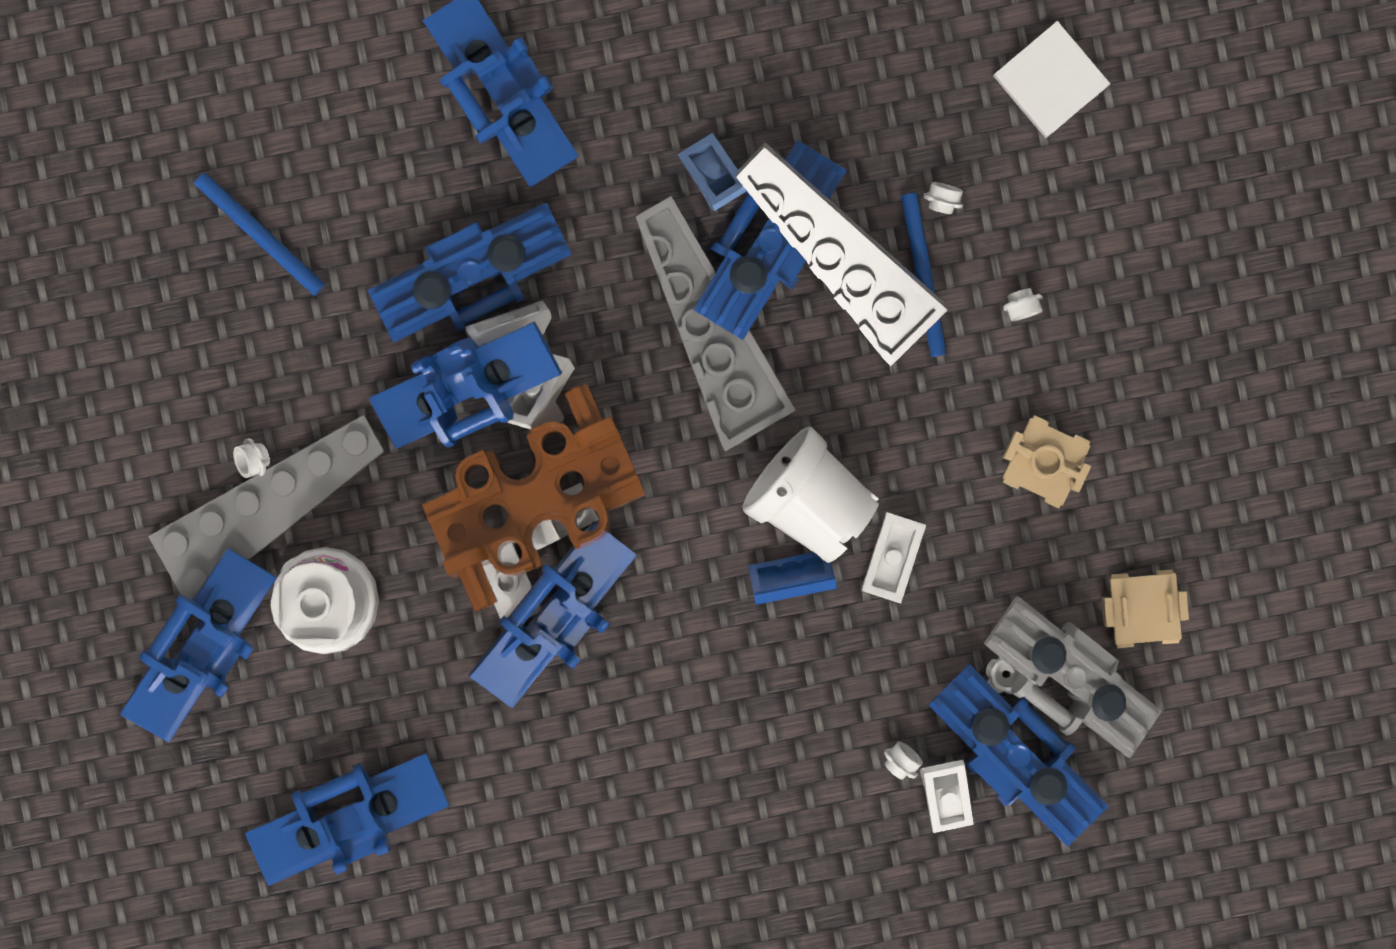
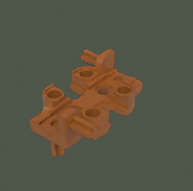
[422,384,646,612]

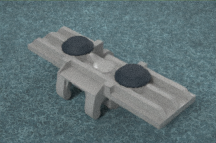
[983,596,1162,758]

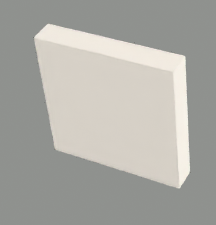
[993,21,1110,138]

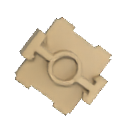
[1002,415,1091,508]
[1102,569,1189,648]

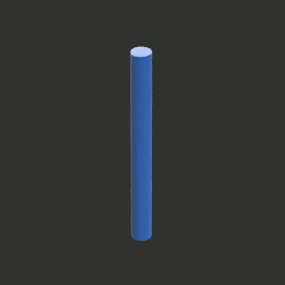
[194,172,325,296]
[901,193,947,357]

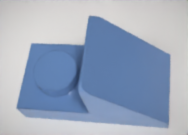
[677,133,747,211]

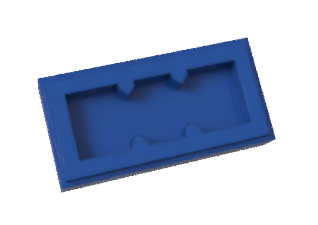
[748,552,837,605]

